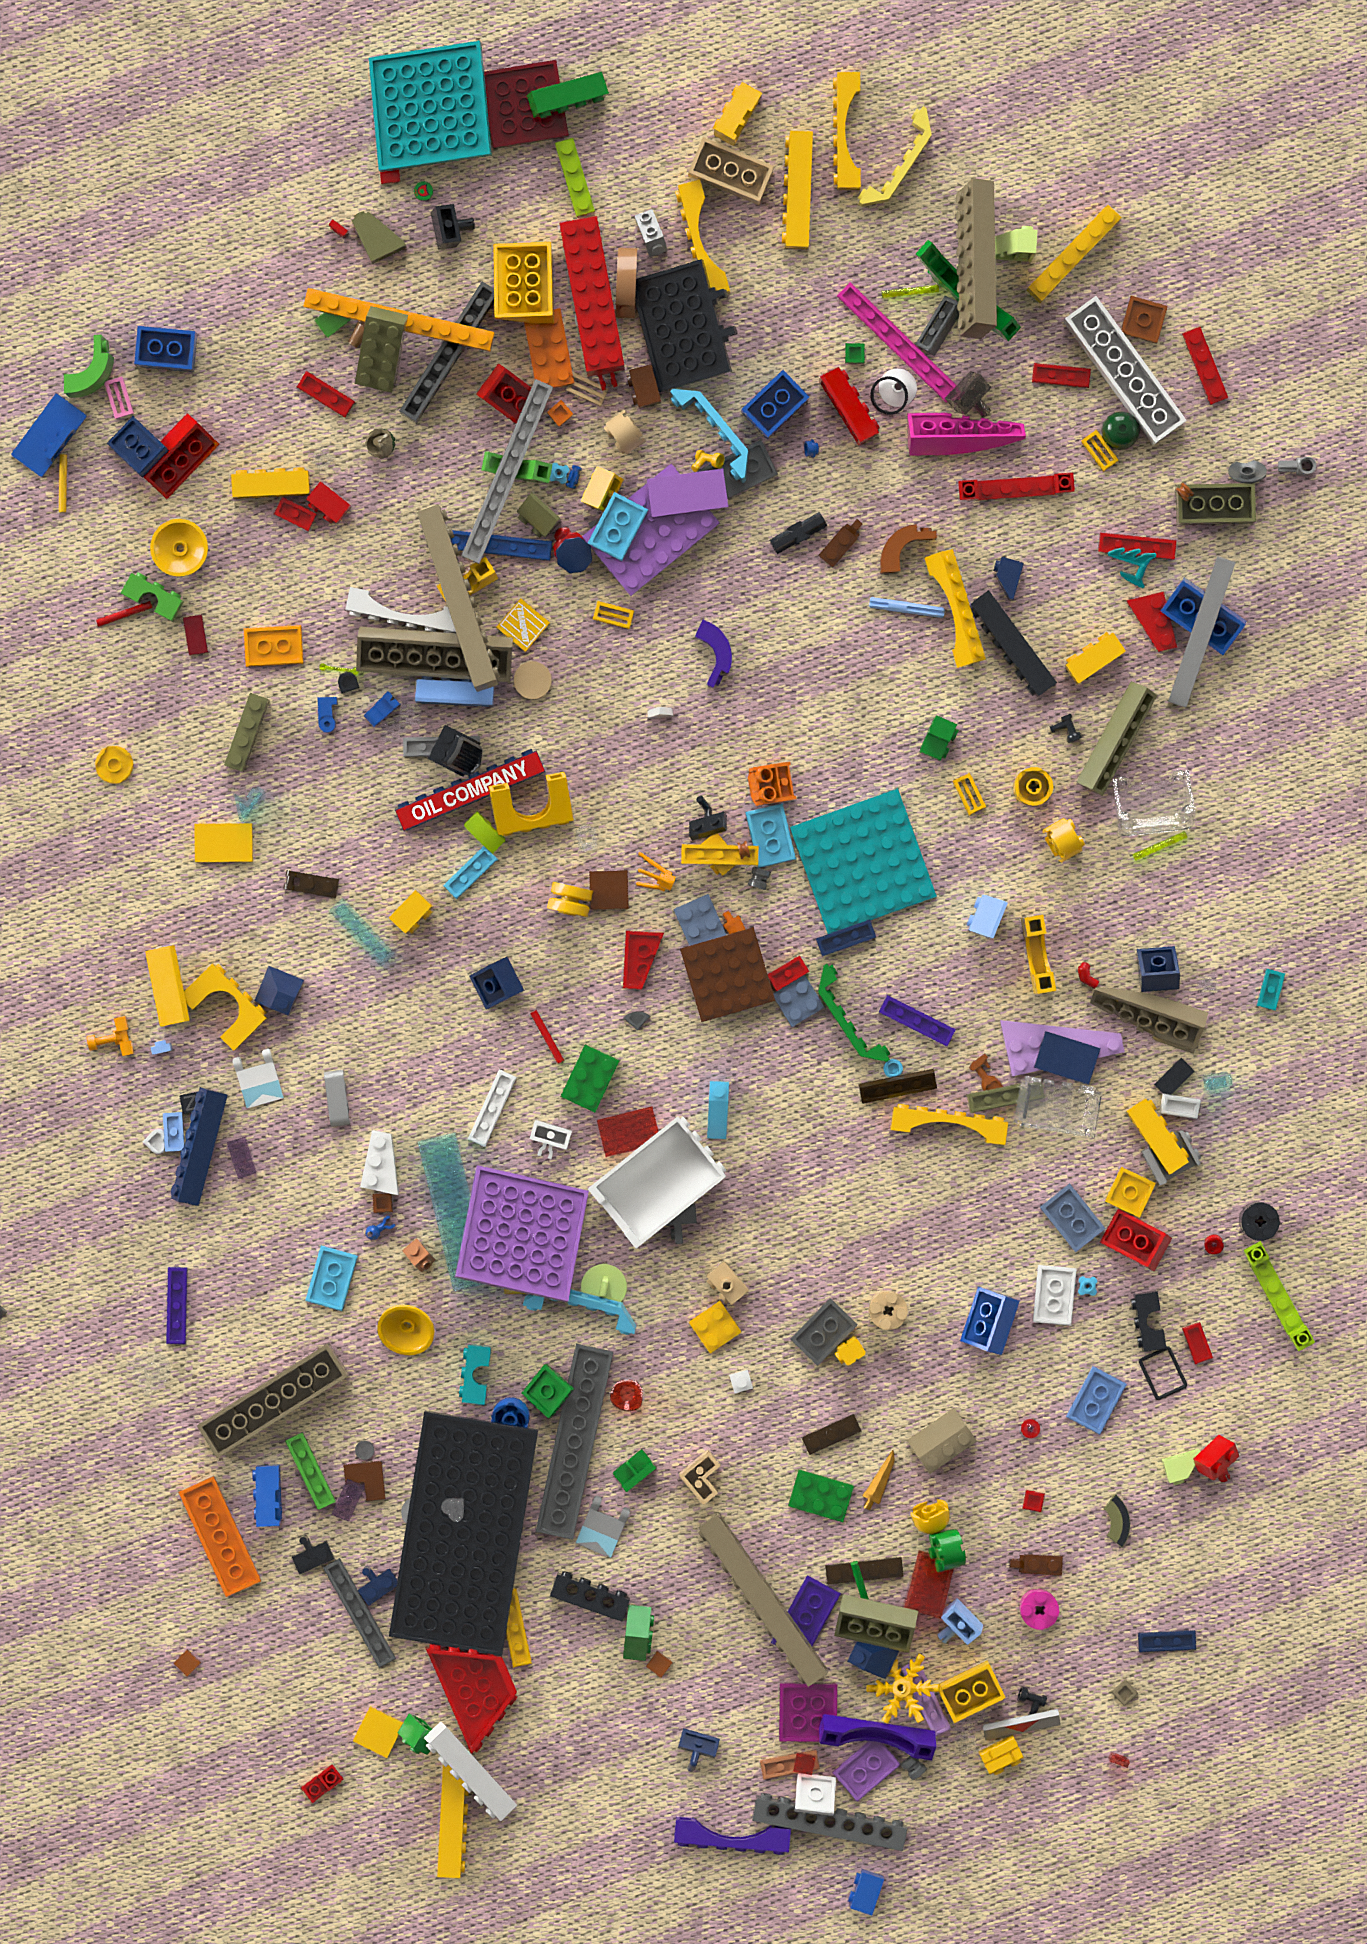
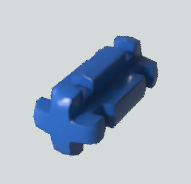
[566,465,582,489]

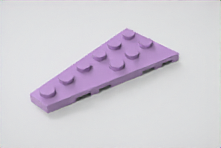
[1000,1020,1125,1076]

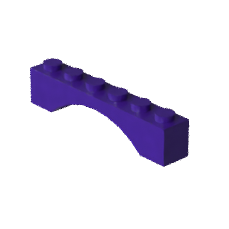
[819,1714,937,1761]
[674,1817,791,1855]

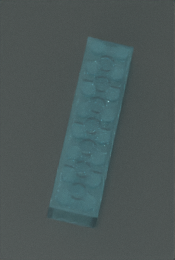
[417,1132,482,1291]

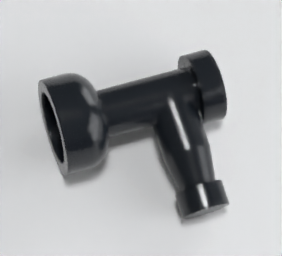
[1049,714,1083,743]
[1017,1686,1047,1715]

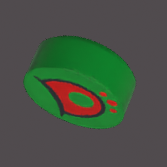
[414,181,433,201]

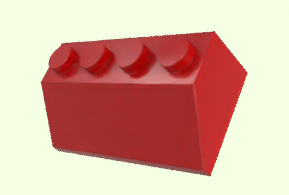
[819,367,880,446]
[144,413,220,499]

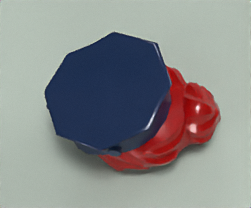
[553,527,592,574]

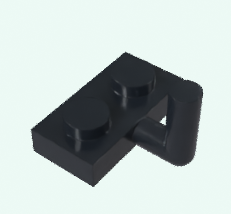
[689,796,727,841]
[292,1534,335,1575]

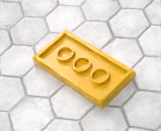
[145,945,190,1027]

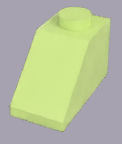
[1162,1449,1201,1485]

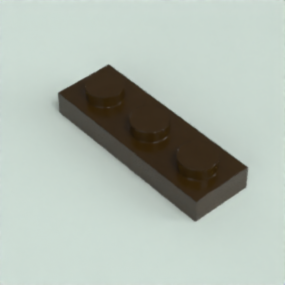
[802,1413,862,1455]

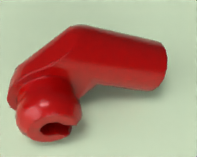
[1077,962,1100,989]

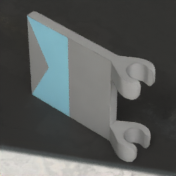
[576,1495,630,1558]

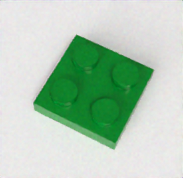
[521,1364,574,1418]

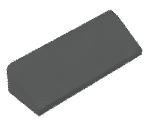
[915,296,959,356]

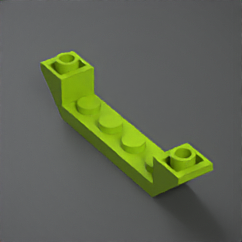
[1243,1241,1315,1352]

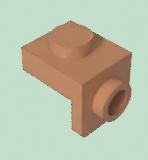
[402,1238,436,1272]

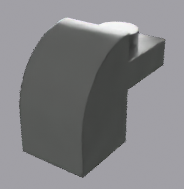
[666,1203,697,1244]

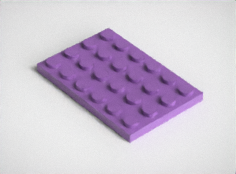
[582,464,720,596]

